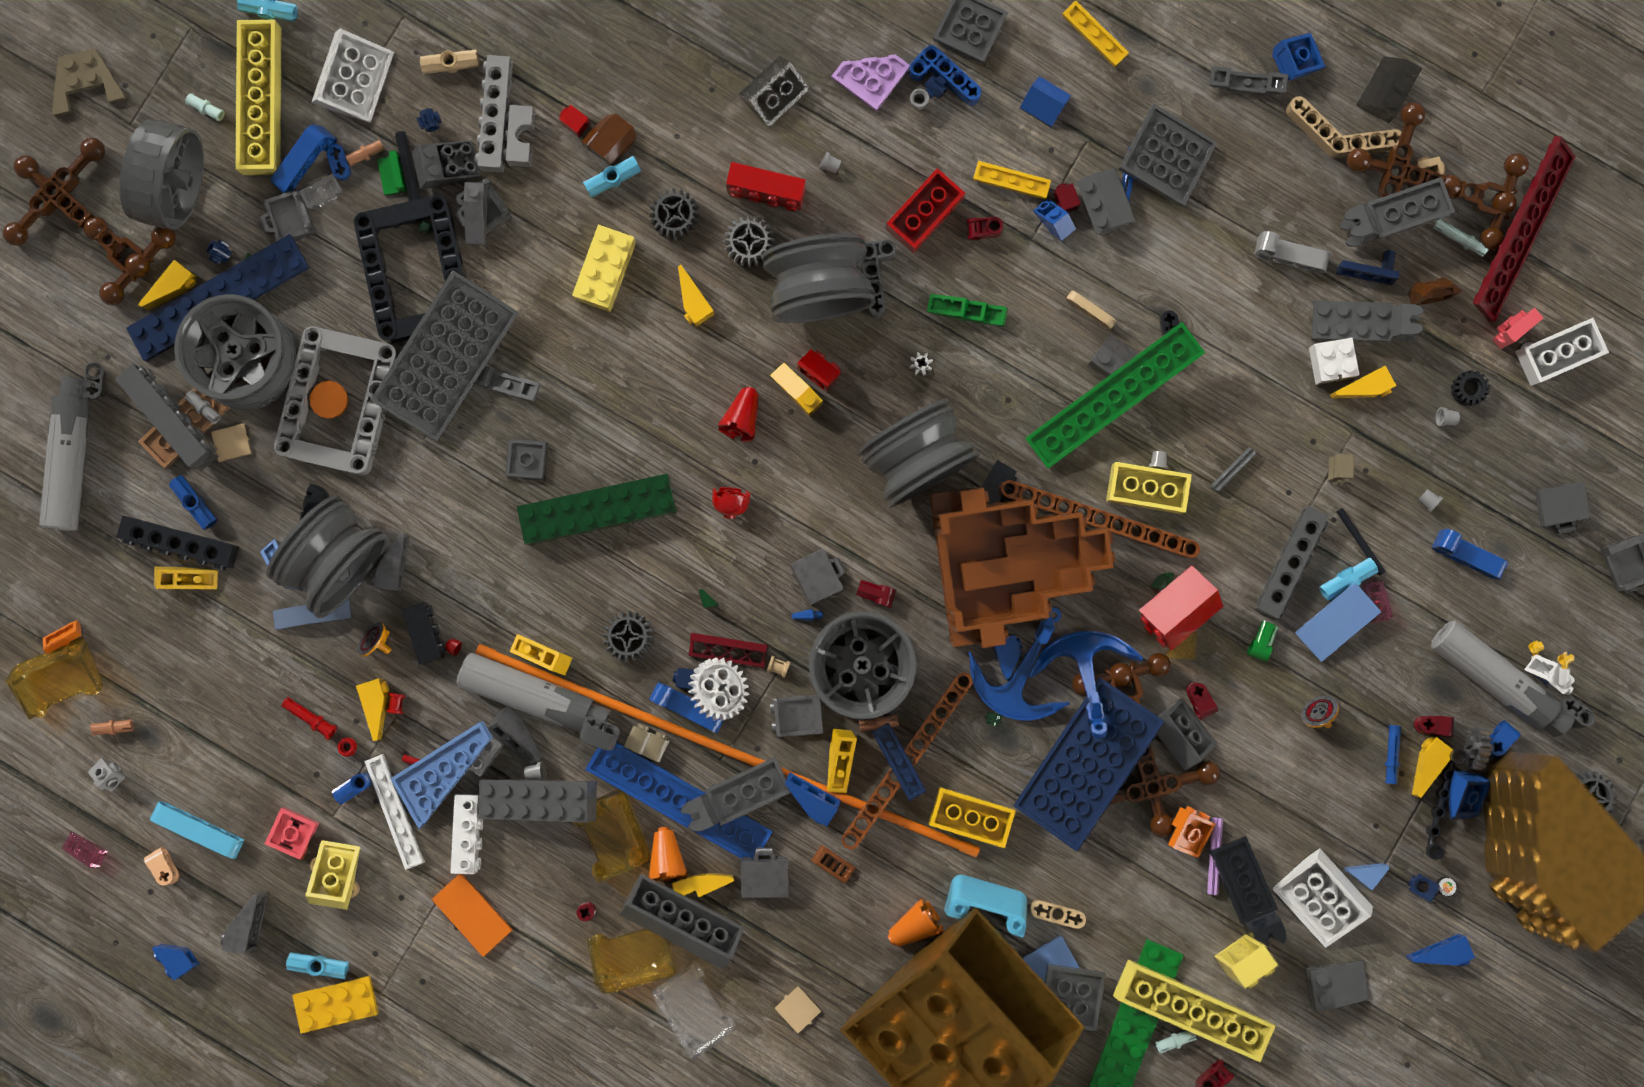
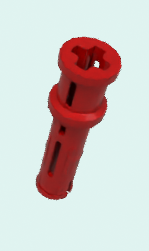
[281,697,338,741]

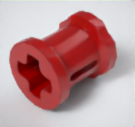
[385,693,406,714]

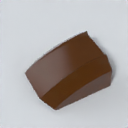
[581,114,637,166]
[1408,278,1462,306]

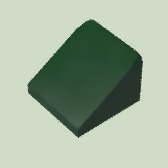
[699,589,719,609]

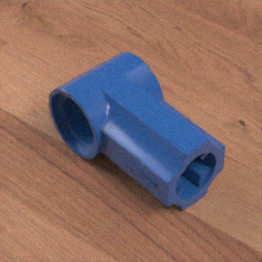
[332,772,372,805]

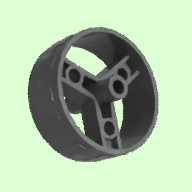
[119,119,204,230]

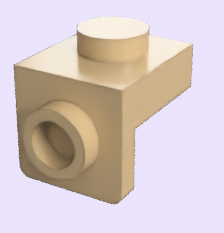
[1413,156,1445,175]

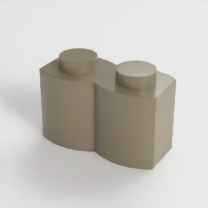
[1328,454,1355,485]
[624,723,669,762]

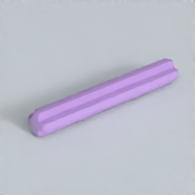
[1207,818,1223,895]

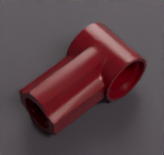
[856,580,897,608]

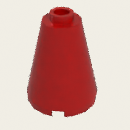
[718,387,759,442]

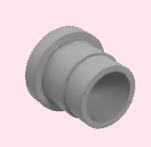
[910,89,929,110]
[819,151,841,174]
[1435,407,1460,426]
[1149,451,1168,470]
[1418,489,1443,512]
[524,761,547,780]

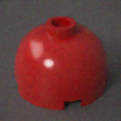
[712,487,751,519]

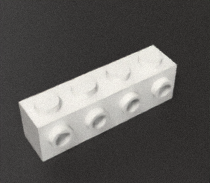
[451,794,483,874]

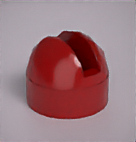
[445,639,462,656]

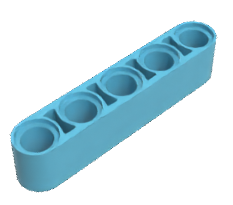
[150,801,244,859]

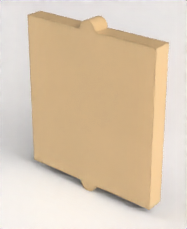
[211,423,252,462]
[775,986,821,1033]

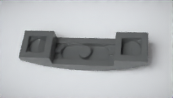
[1209,66,1288,95]
[474,367,541,402]

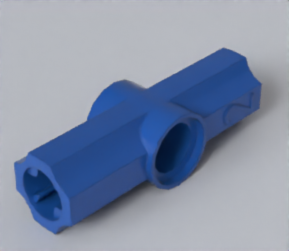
[169,475,218,530]

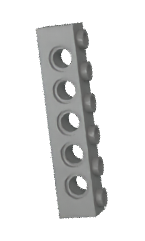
[475,55,513,173]

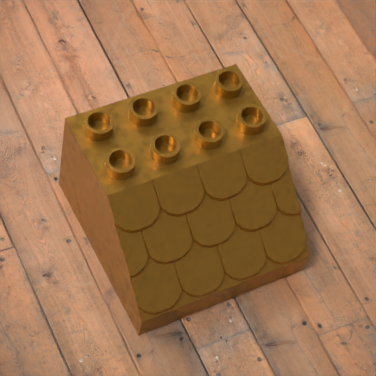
[1484,751,1644,952]
[840,908,1084,1087]

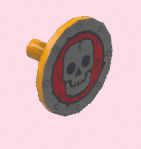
[357,622,391,657]
[1301,696,1339,729]

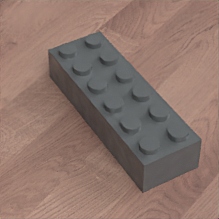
[115,364,219,471]
[479,779,597,823]
[619,874,745,969]

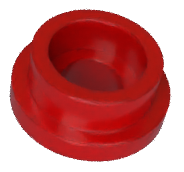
[337,737,357,757]

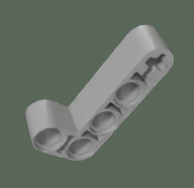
[1254,231,1330,273]

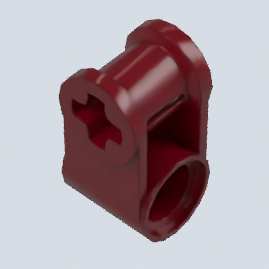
[966,217,1003,241]
[1186,682,1218,720]
[1414,716,1454,737]
[1196,1059,1235,1087]

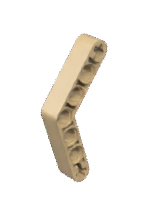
[1286,96,1401,158]

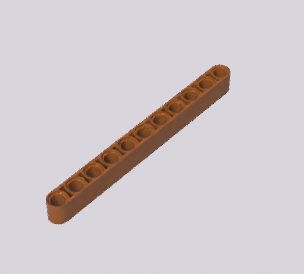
[998,480,1200,558]
[841,673,972,849]

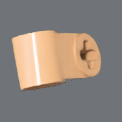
[144,847,180,885]

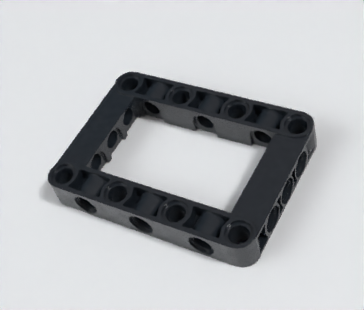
[354,195,466,344]

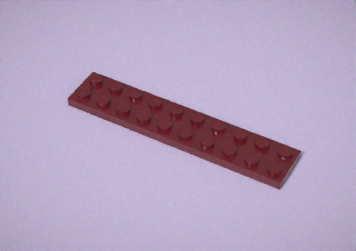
[1473,136,1576,322]

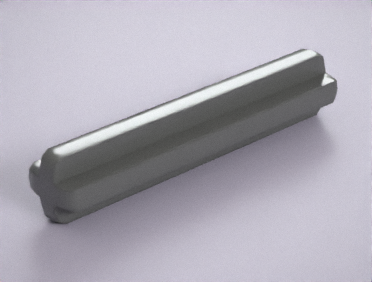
[1211,447,1256,492]

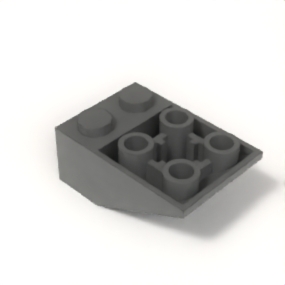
[412,140,480,189]

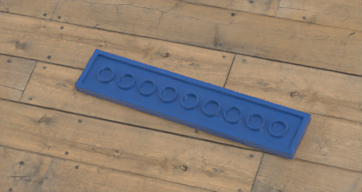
[585,742,773,858]

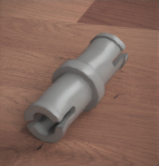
[185,390,221,424]

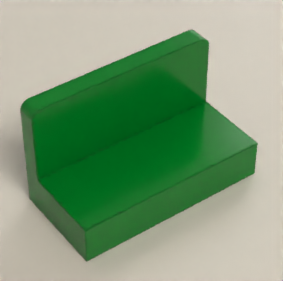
[377,150,407,196]

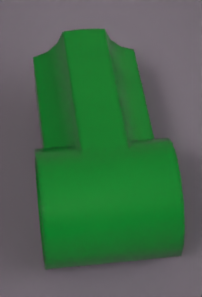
[1247,621,1278,662]

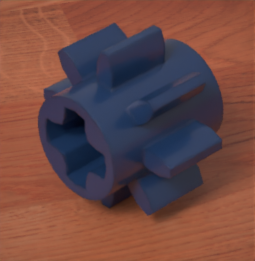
[924,75,947,99]
[417,108,442,132]
[206,240,231,264]

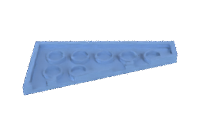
[390,721,493,829]

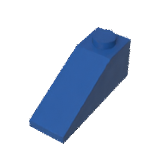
[785,772,841,827]
[1406,933,1475,966]

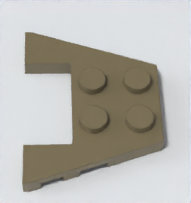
[52,48,127,117]

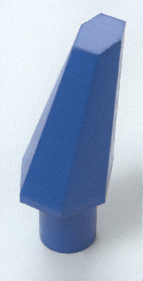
[792,609,823,622]

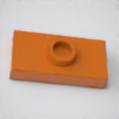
[43,620,82,654]

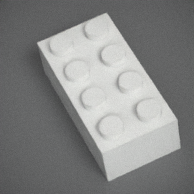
[1515,318,1609,386]

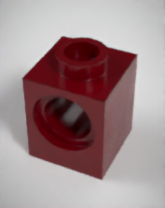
[1053,183,1081,212]

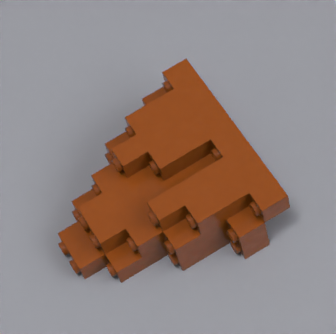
[929,487,1115,648]

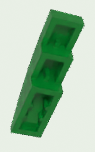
[927,294,1008,327]

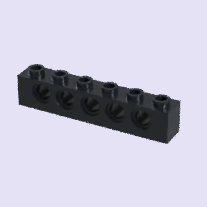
[116,515,239,571]

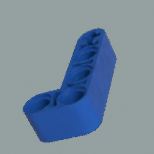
[909,45,981,106]
[271,125,337,193]
[1431,529,1508,580]
[649,682,724,733]

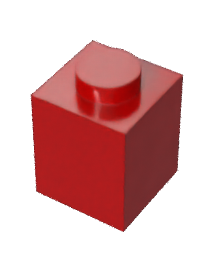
[559,104,591,138]

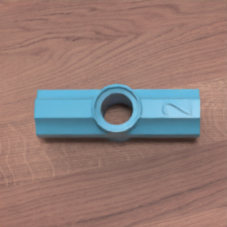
[237,0,298,22]
[583,156,641,198]
[1319,558,1379,601]
[286,952,349,979]

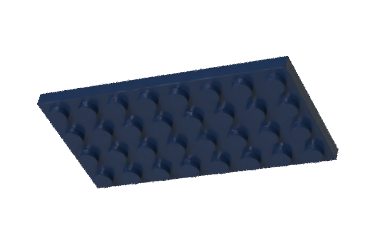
[1013,677,1165,852]

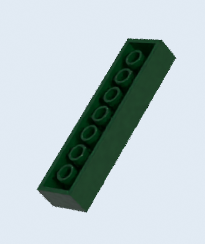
[516,474,677,546]

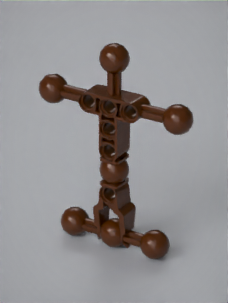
[1347,102,1529,252]
[3,138,176,306]
[1072,653,1220,838]

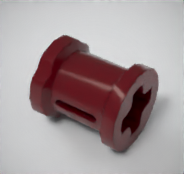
[576,902,596,922]

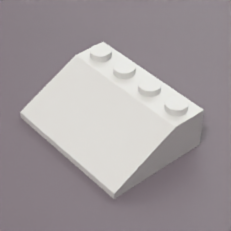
[311,28,394,123]
[1273,848,1373,948]

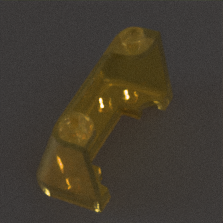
[5,638,103,719]
[571,789,651,883]
[587,929,677,994]

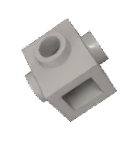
[88,758,125,791]

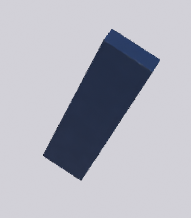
[872,722,927,801]

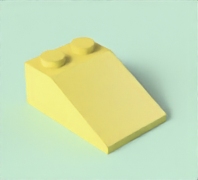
[306,840,360,910]

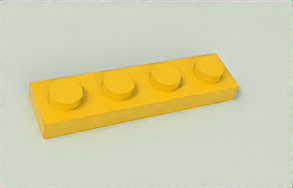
[1062,0,1129,68]
[973,161,1051,200]

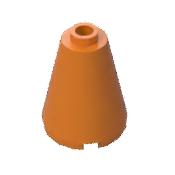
[648,827,688,882]
[888,898,944,947]

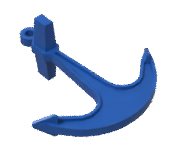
[968,606,1070,721]
[1029,631,1143,738]

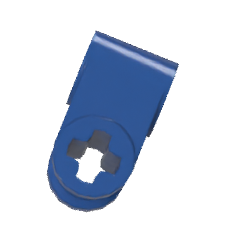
[1489,720,1520,756]

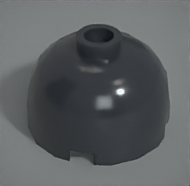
[300,483,330,520]

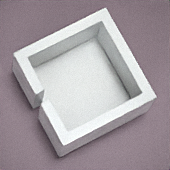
[1309,338,1359,385]

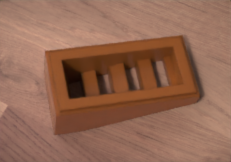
[811,845,856,884]

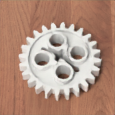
[688,658,749,721]

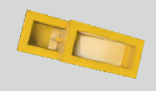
[671,873,735,897]

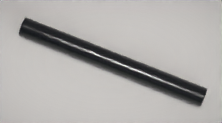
[1336,508,1386,576]

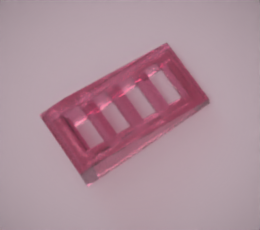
[1363,580,1393,624]
[62,832,107,868]

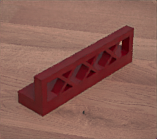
[688,633,768,668]

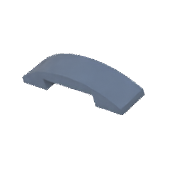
[273,599,352,630]

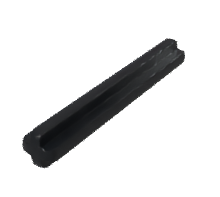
[395,131,420,201]

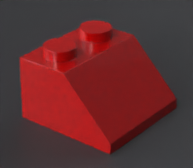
[797,349,841,393]

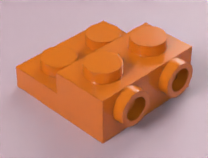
[1168,806,1216,858]

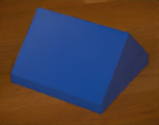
[1020,76,1071,128]

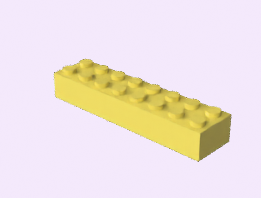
[236,20,281,175]
[1113,959,1275,1062]

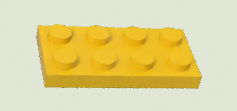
[292,975,379,1033]

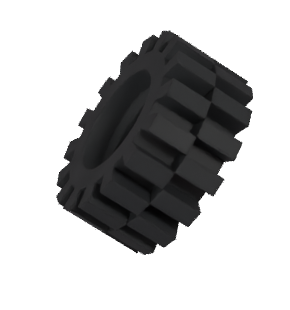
[1451,370,1490,406]

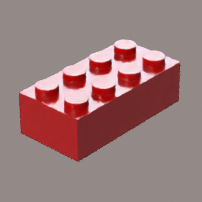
[726,162,806,212]
[886,168,966,254]

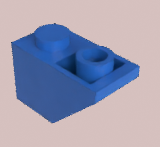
[1033,199,1076,241]
[152,944,200,981]

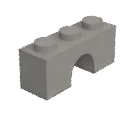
[503,105,535,167]

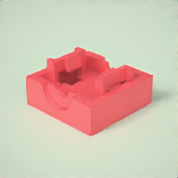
[1492,308,1543,349]
[265,807,320,860]

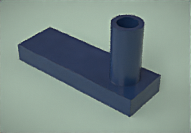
[1336,250,1399,286]

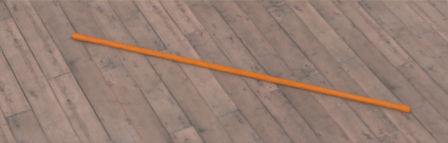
[475,644,980,858]

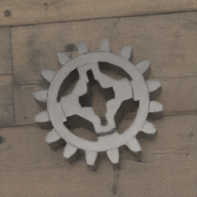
[1464,727,1493,770]

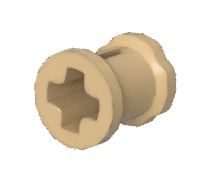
[767,655,790,678]

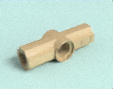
[420,50,480,74]

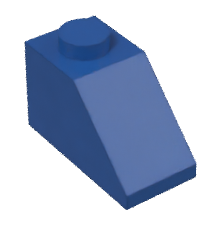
[992,635,1023,679]

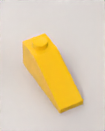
[138,260,198,310]
[678,265,715,327]
[770,363,823,417]
[1330,366,1396,398]
[154,566,218,589]
[510,634,573,675]
[356,678,389,741]
[827,729,857,793]
[1412,737,1453,798]

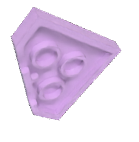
[831,54,910,112]

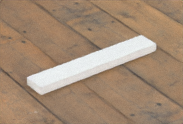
[364,754,425,870]

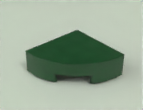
[1151,572,1174,590]

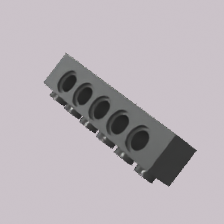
[1254,505,1329,619]

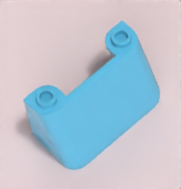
[944,874,1027,937]

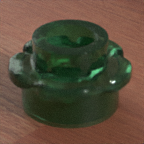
[984,711,1002,726]

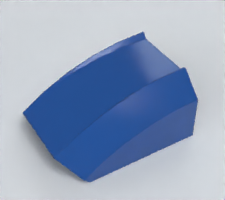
[1272,33,1325,81]
[1449,771,1490,820]

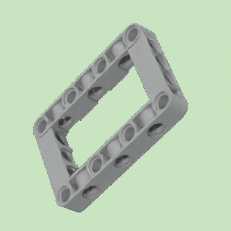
[274,326,400,476]

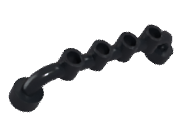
[1426,749,1468,860]

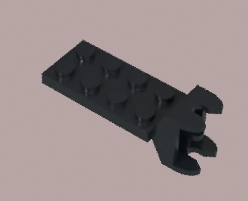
[1209,836,1286,950]

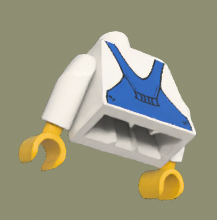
[1525,641,1574,695]

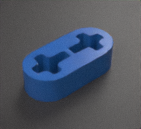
[326,144,351,181]

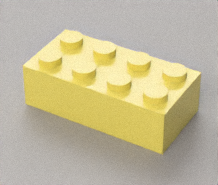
[572,225,636,313]
[1106,462,1192,514]
[1214,934,1278,988]

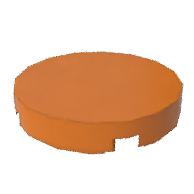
[309,381,349,419]

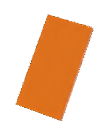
[431,874,513,957]

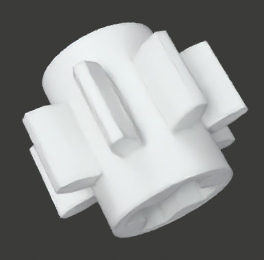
[909,352,933,376]

